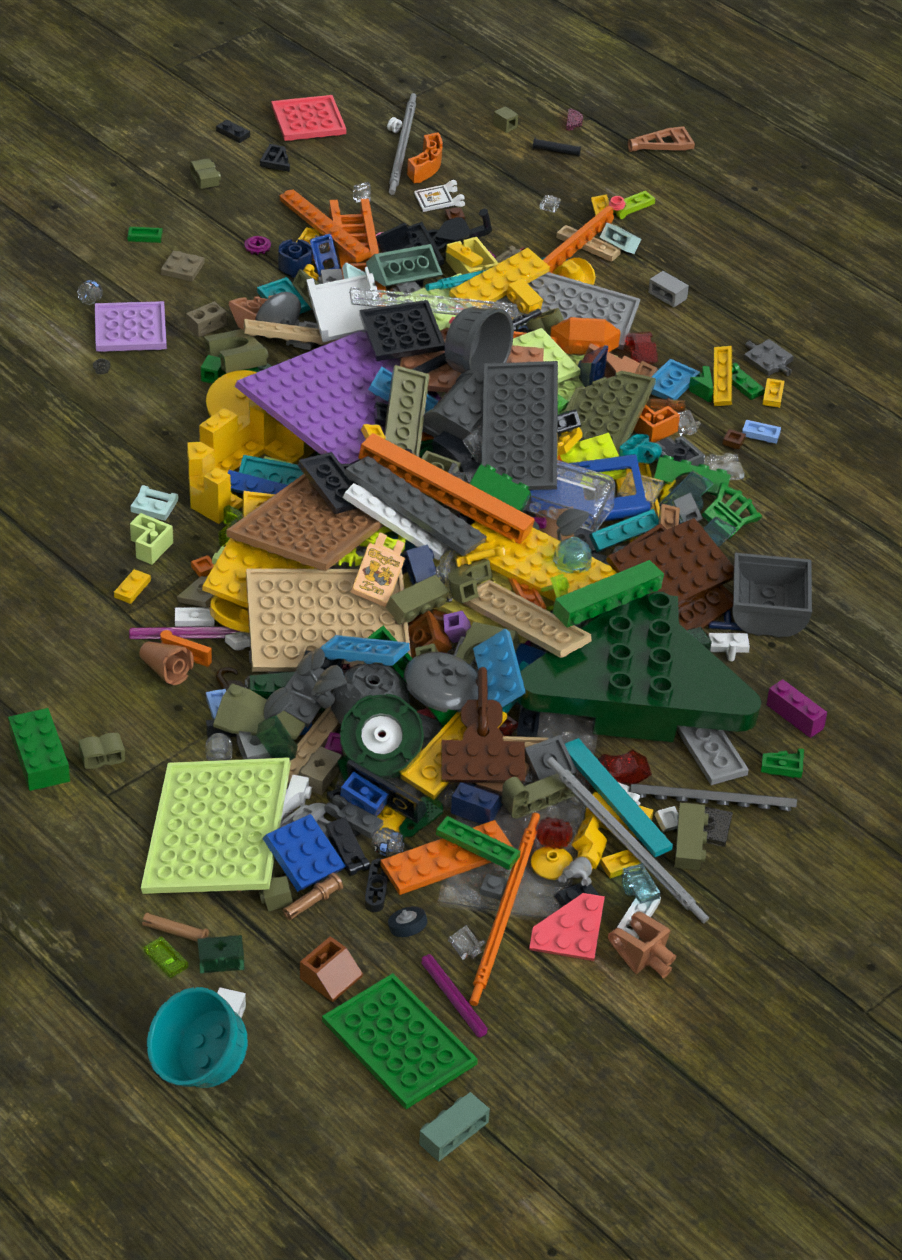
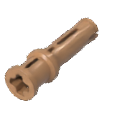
[283,873,343,920]

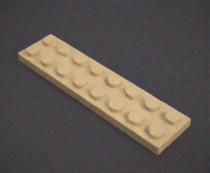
[463,580,592,658]

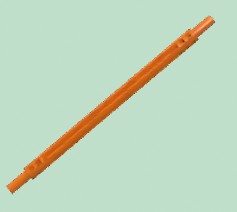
[469,813,540,1006]

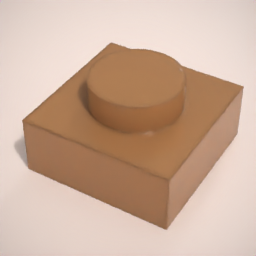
[635,361,658,377]

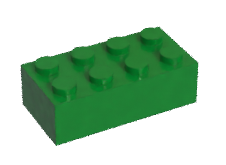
[8,708,70,791]

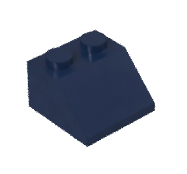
[451,782,503,824]

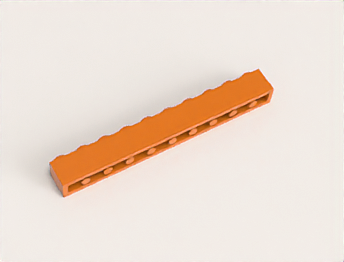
[358,433,535,544]

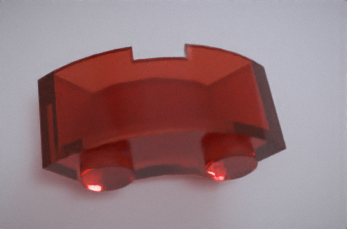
[626,331,658,365]
[598,749,652,786]

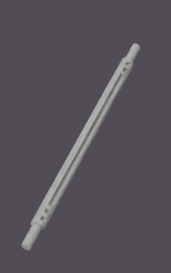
[389,93,417,195]
[546,757,709,924]

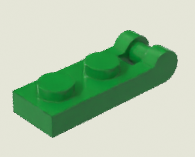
[732,362,765,400]

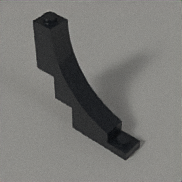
[432,431,481,525]

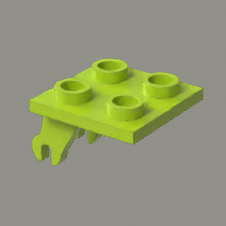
[541,574,569,611]

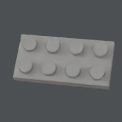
[676,726,749,785]

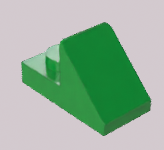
[689,366,713,402]

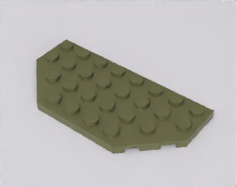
[558,371,656,488]

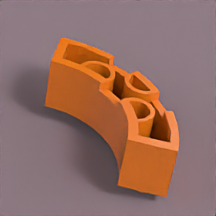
[407,132,443,183]

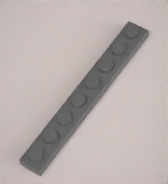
[630,783,797,811]

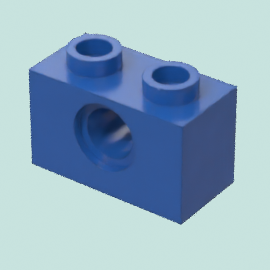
[340,771,388,817]

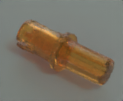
[649,397,685,411]

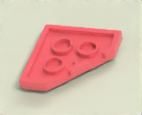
[529,893,605,961]

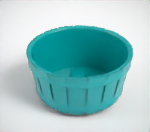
[147,987,248,1088]

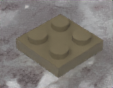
[161,251,205,282]

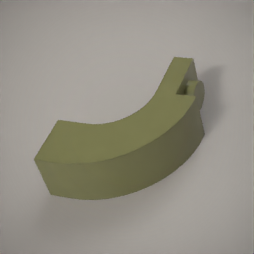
[448,559,492,603]

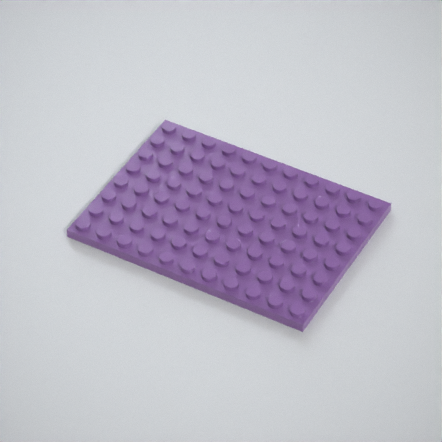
[235,331,441,464]

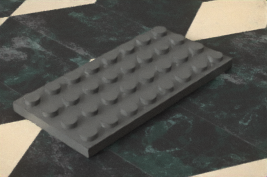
[482,361,558,490]

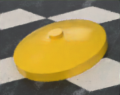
[206,370,257,417]
[210,596,250,633]

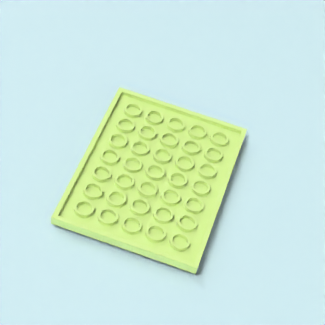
[141,758,291,894]

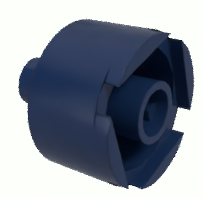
[278,239,312,278]

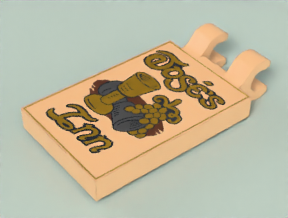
[350,533,405,607]

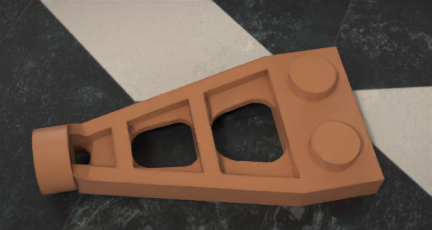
[628,126,695,152]

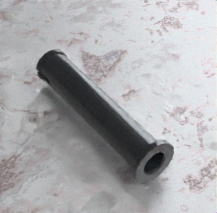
[532,137,581,156]

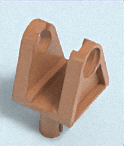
[608,911,676,978]

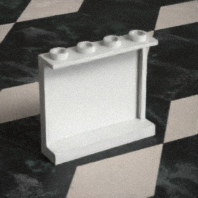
[307,267,382,342]

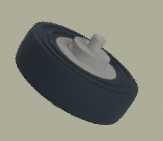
[388,906,428,937]

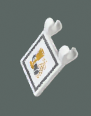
[414,180,465,212]

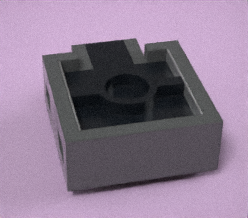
[655,436,705,478]

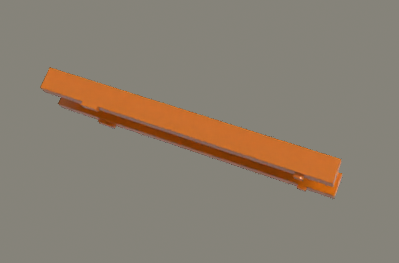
[329,199,389,305]

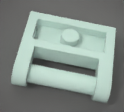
[131,485,178,521]

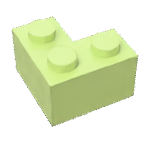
[130,513,173,565]

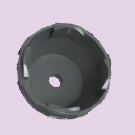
[331,663,411,724]

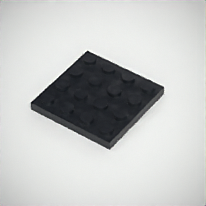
[359,300,445,361]

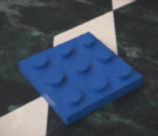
[262,814,346,892]

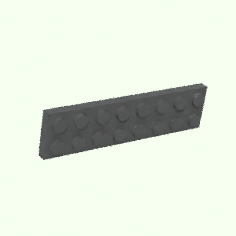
[344,456,487,556]

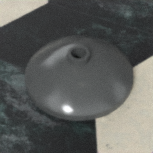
[255,292,301,338]

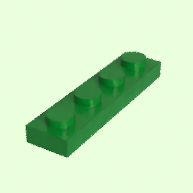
[436,816,521,870]

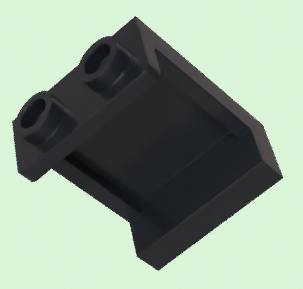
[376,223,416,253]

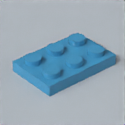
[651,359,700,404]

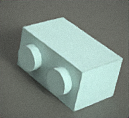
[600,223,641,254]

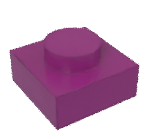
[325,732,344,756]

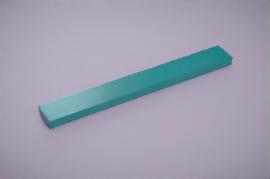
[565,738,673,857]

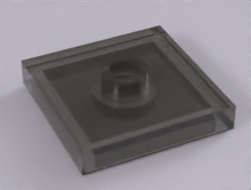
[703,806,733,847]

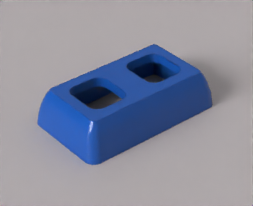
[310,234,340,275]

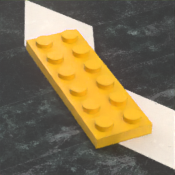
[449,248,550,309]
[401,711,507,800]

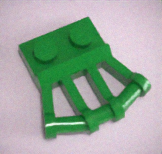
[702,482,762,540]

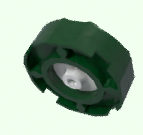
[340,694,424,780]

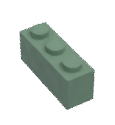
[419,1092,490,1162]

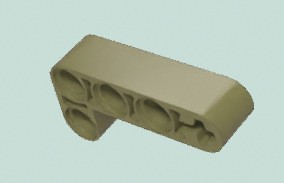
[502,772,576,819]

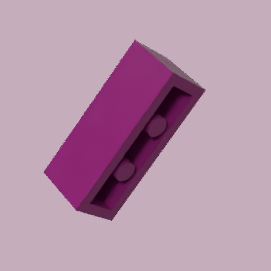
[766,679,827,738]

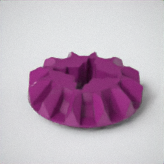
[244,236,271,255]

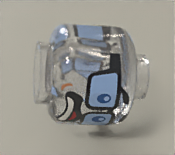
[77,280,103,305]
[372,827,405,857]

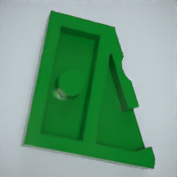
[761,748,804,778]

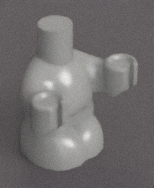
[558,857,592,886]

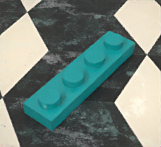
[589,509,659,552]

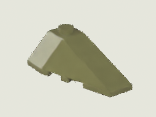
[213,683,305,740]

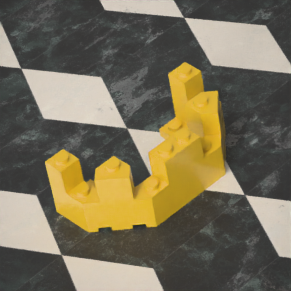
[187,398,315,524]

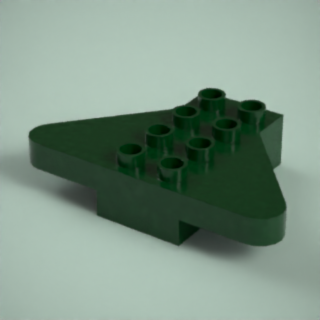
[517,592,761,742]

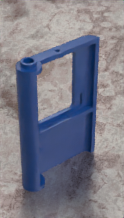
[530,454,651,524]

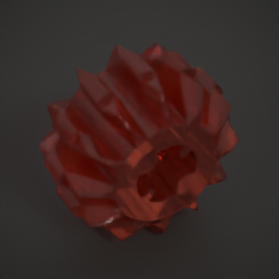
[536,817,573,849]

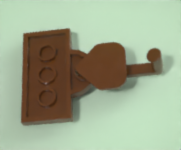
[441,667,525,784]

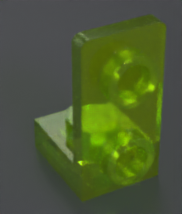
[219,505,243,546]

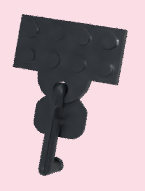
[408,208,492,266]
[298,449,413,514]

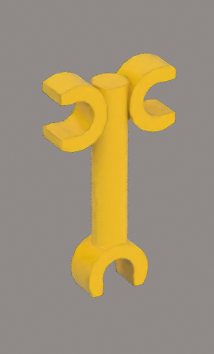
[455,545,506,567]

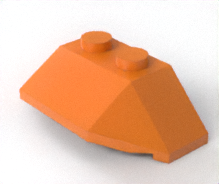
[550,317,621,355]

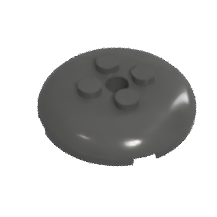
[404,652,478,713]

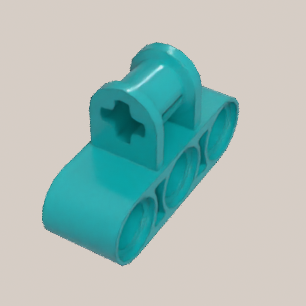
[619,434,662,464]

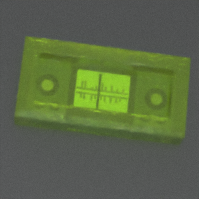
[144,936,189,978]

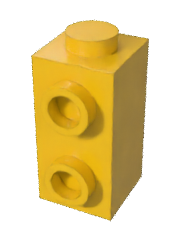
[507,278,543,314]

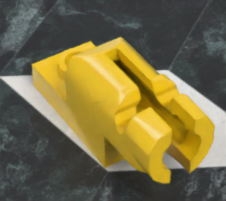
[571,813,607,869]

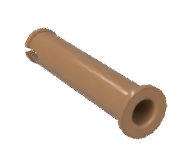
[142,912,209,946]

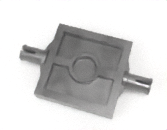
[744,339,793,376]

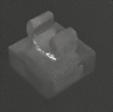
[353,182,371,203]

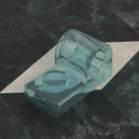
[622,863,660,904]

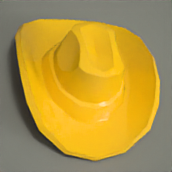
[552,258,596,285]

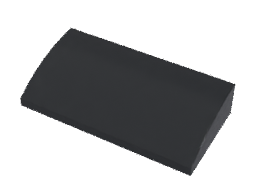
[347,760,427,824]

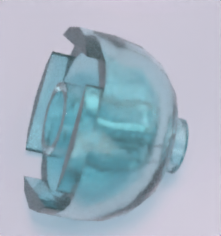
[553,537,592,573]

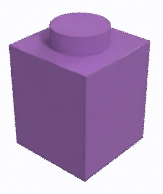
[444,611,471,643]

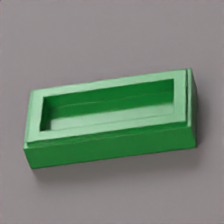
[127,227,163,243]

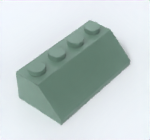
[366,244,443,287]

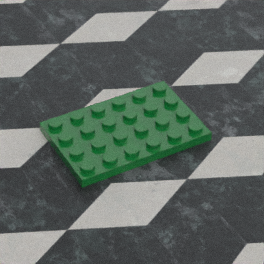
[322,973,478,1110]

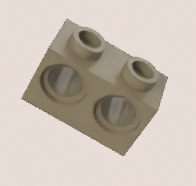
[186,301,227,338]

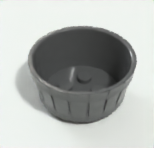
[445,307,514,374]

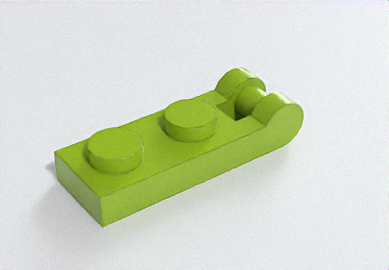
[613,191,655,219]

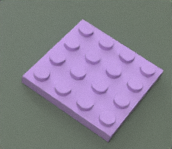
[95,301,167,352]

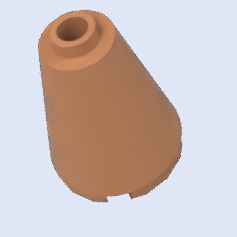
[140,641,194,685]

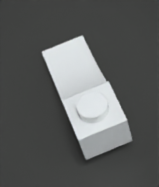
[281,775,312,821]

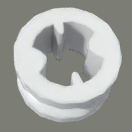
[387,117,402,133]

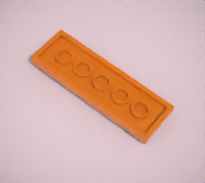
[381,820,514,895]

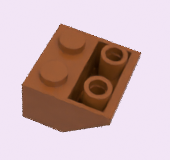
[300,936,363,1002]

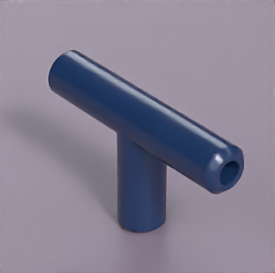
[708,610,743,631]

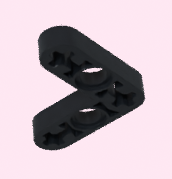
[365,858,390,912]

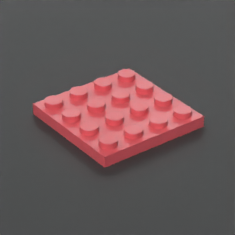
[271,95,346,141]

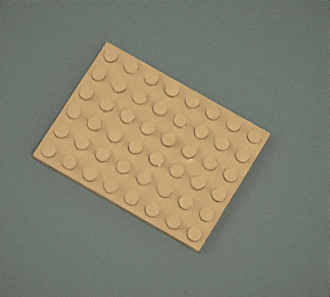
[246,569,411,672]

